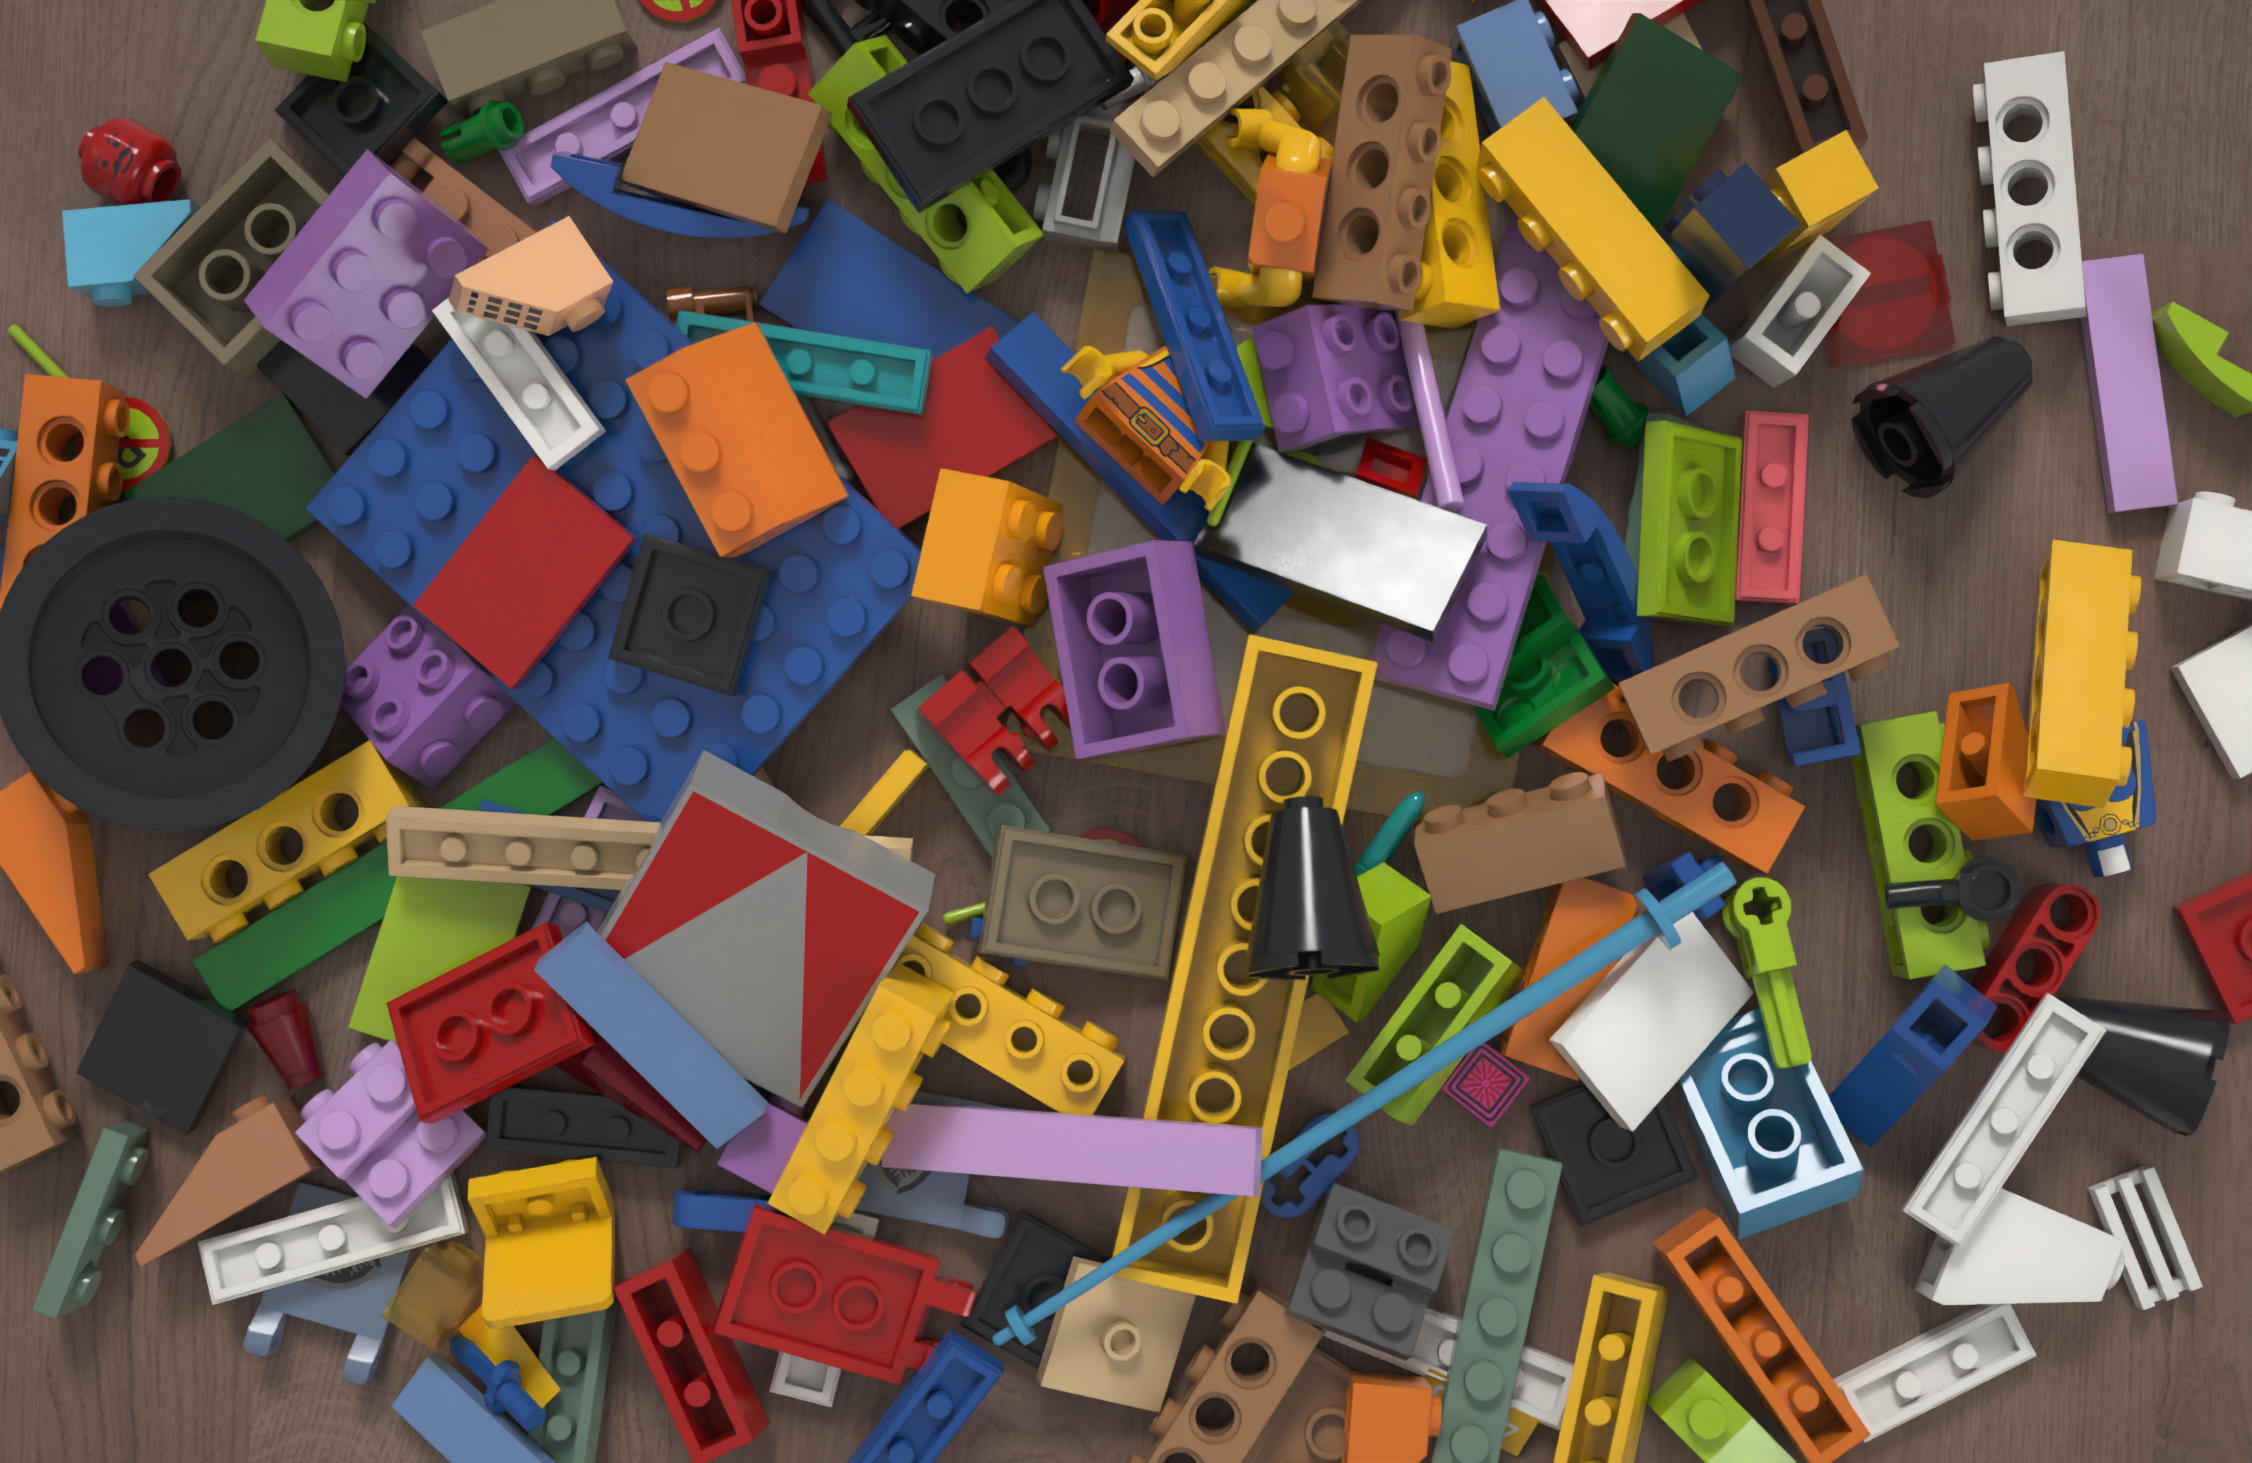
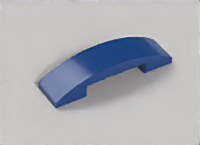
[551,151,812,238]
[1507,482,1655,685]

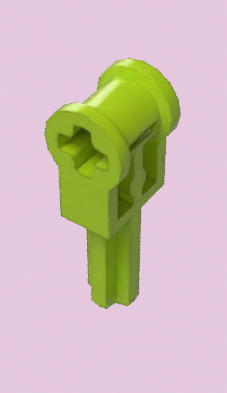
[1720,878,1812,1069]

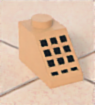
[448,216,613,336]

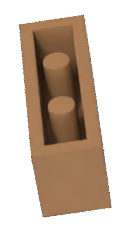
[1414,772,1626,914]

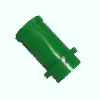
[440,100,524,165]
[1588,366,1649,448]

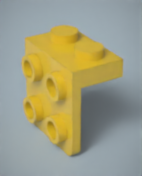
[468,1157,615,1329]

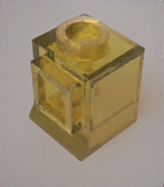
[1280,19,1351,134]
[381,1241,484,1351]

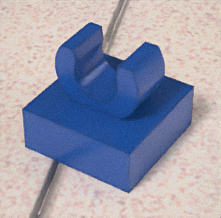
[1642,852,1726,921]

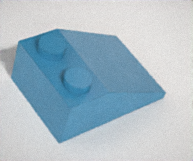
[1675,1008,1863,1240]

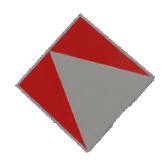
[597,750,936,1108]

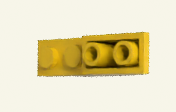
[1106,0,1258,80]

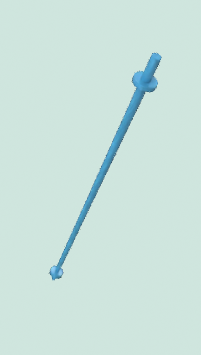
[992,862,1737,1346]

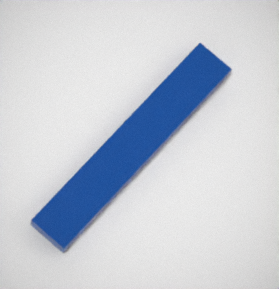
[985,312,1295,633]

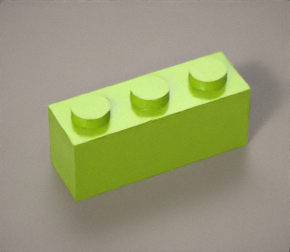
[1345,924,1527,1126]

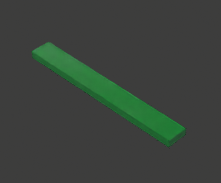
[192,738,604,1013]

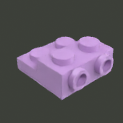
[295,1040,487,1229]

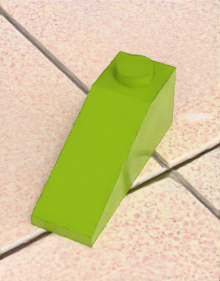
[1647,1356,1797,1463]

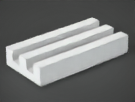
[2088,1164,2203,1310]

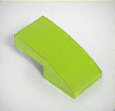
[2152,301,2252,418]

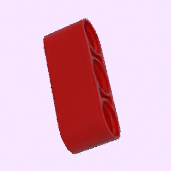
[1970,883,2100,1051]

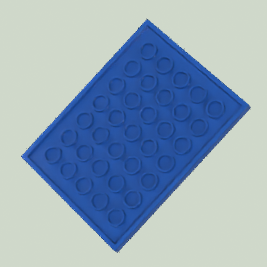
[305,219,922,822]

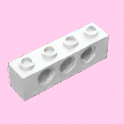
[1973,51,2086,326]

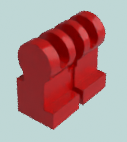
[915,625,1071,797]

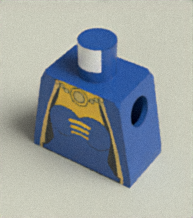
[2035,720,2156,878]

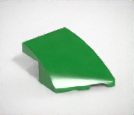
[1473,567,1615,759]

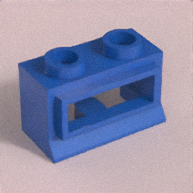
[1767,628,1861,766]

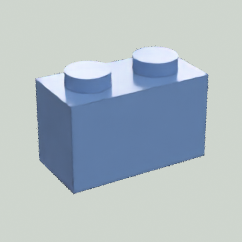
[1449,0,1580,136]

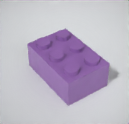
[244,149,489,399]
[1043,540,1226,759]

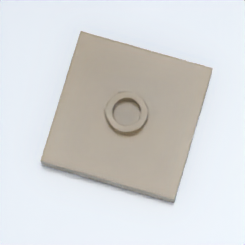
[1035,1256,1196,1413]

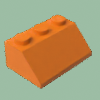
[625,322,850,559]

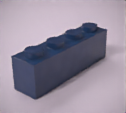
[1658,162,1800,313]

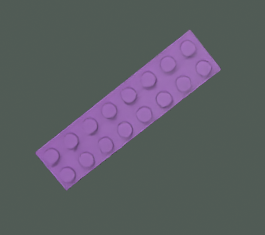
[1370,211,1609,711]

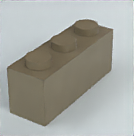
[420,0,637,118]

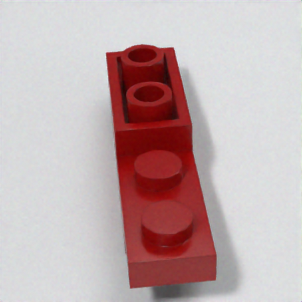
[731,0,828,184]

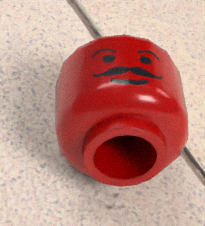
[78,117,181,206]

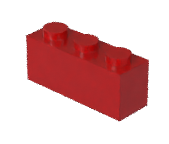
[613,1247,770,1463]

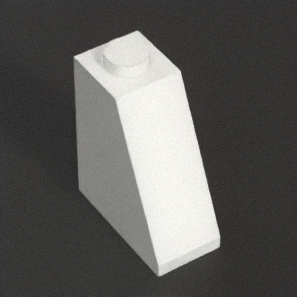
[1914,1188,2126,1305]

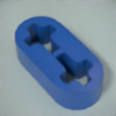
[1260,1110,1360,1219]
[672,1189,778,1232]

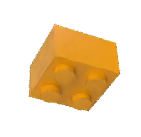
[911,468,1063,628]

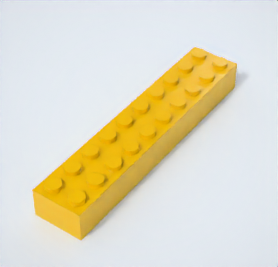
[1111,634,1378,1304]

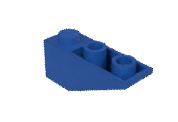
[1828,964,1997,1148]

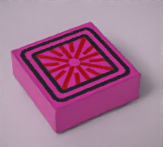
[1441,1043,1530,1129]

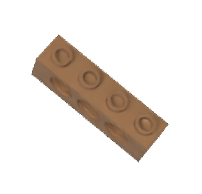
[1312,34,1452,312]
[1618,574,1900,762]
[0,971,79,1174]
[1125,1280,1324,1463]

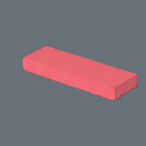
[1735,411,1809,605]

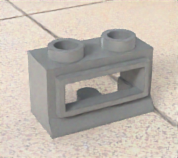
[1033,110,1135,256]

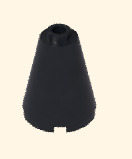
[1851,337,2033,499]
[1246,796,1380,980]
[2058,996,2230,1137]

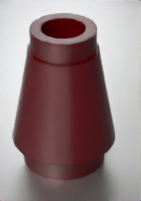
[246,989,325,1090]

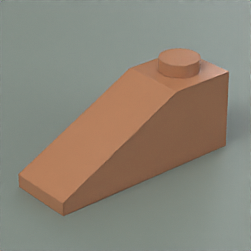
[134,1094,325,1267]

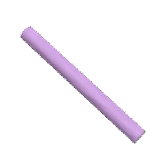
[1394,310,1465,513]

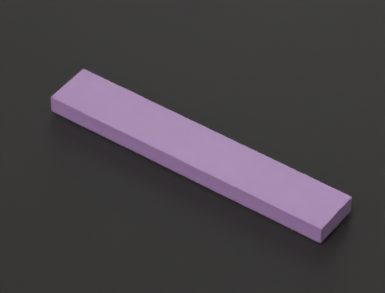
[882,1102,1262,1197]

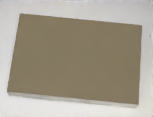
[977,824,1188,981]

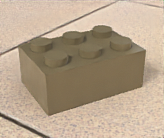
[133,138,331,378]

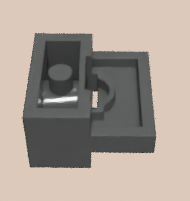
[1284,1183,1456,1361]

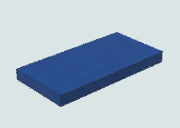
[759,199,1020,360]

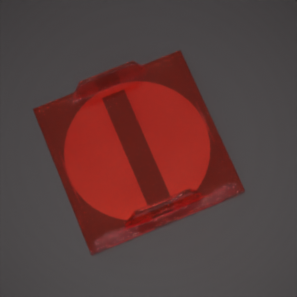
[1806,220,1956,367]

